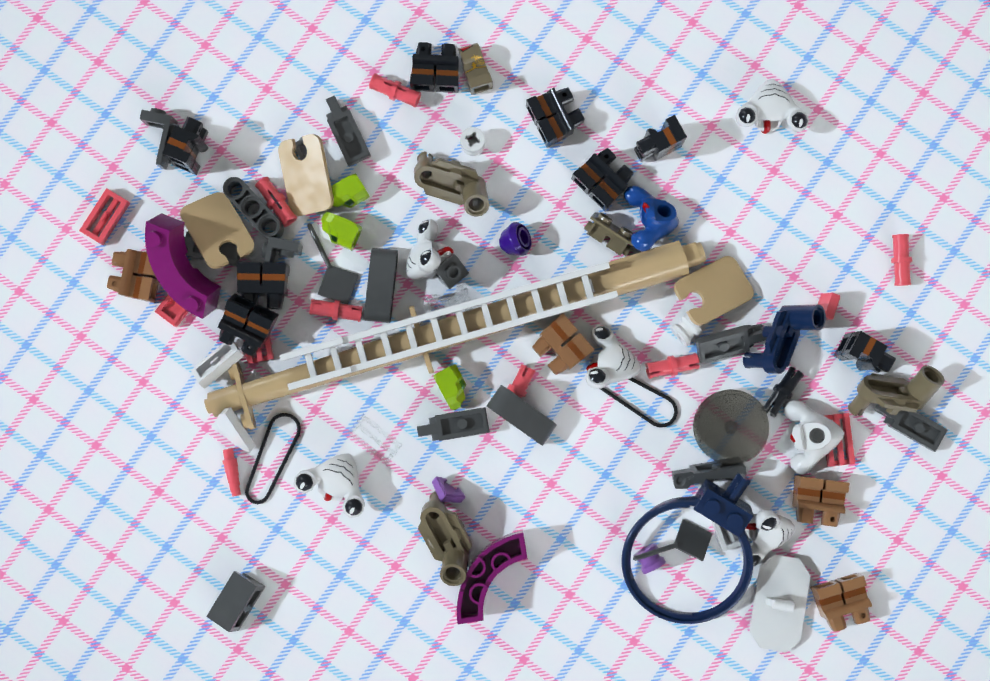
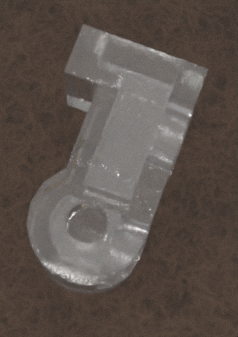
[423,282,473,318]

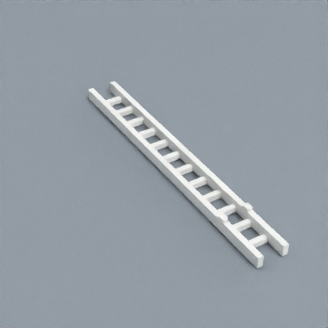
[279,262,618,390]

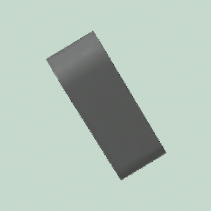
[223,177,284,240]
[364,248,398,323]
[486,385,557,446]

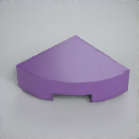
[432,476,465,503]

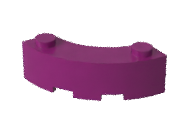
[145,213,221,319]
[457,530,528,625]

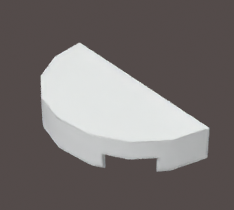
[217,407,256,452]

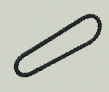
[600,377,678,428]
[245,413,301,505]

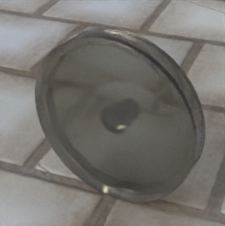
[693,389,770,465]

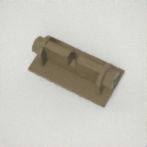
[584,212,634,256]

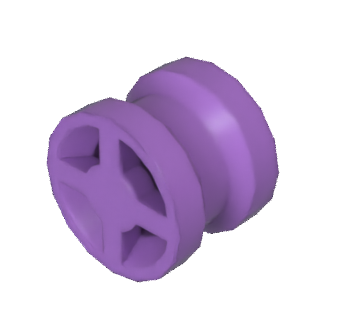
[633,543,666,574]

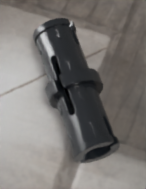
[761,367,804,418]

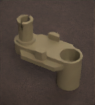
[414,151,490,217]
[848,365,945,416]
[418,491,473,586]

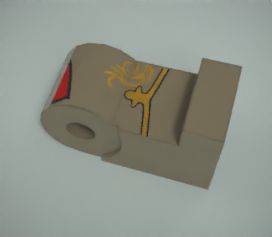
[458,42,493,95]

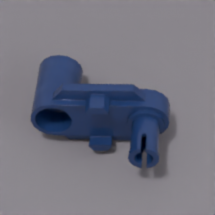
[743,305,826,374]

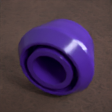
[499,222,532,256]

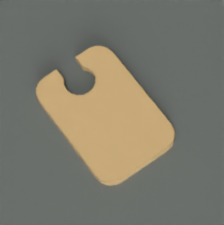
[278,134,334,216]
[180,192,255,269]
[674,256,754,326]

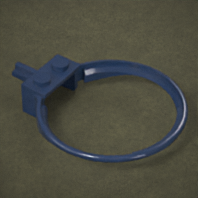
[621,472,754,624]

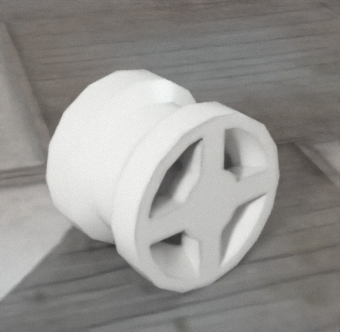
[460,127,485,156]
[670,314,703,347]

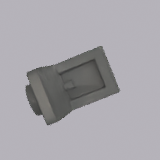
[139,108,179,170]

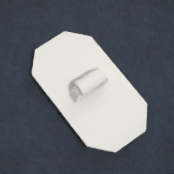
[749,554,811,653]

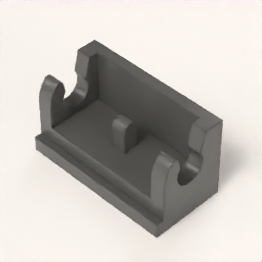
[206,571,266,632]

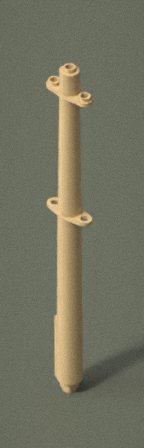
[204,240,706,430]

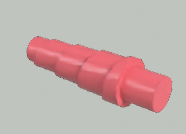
[222,448,241,497]

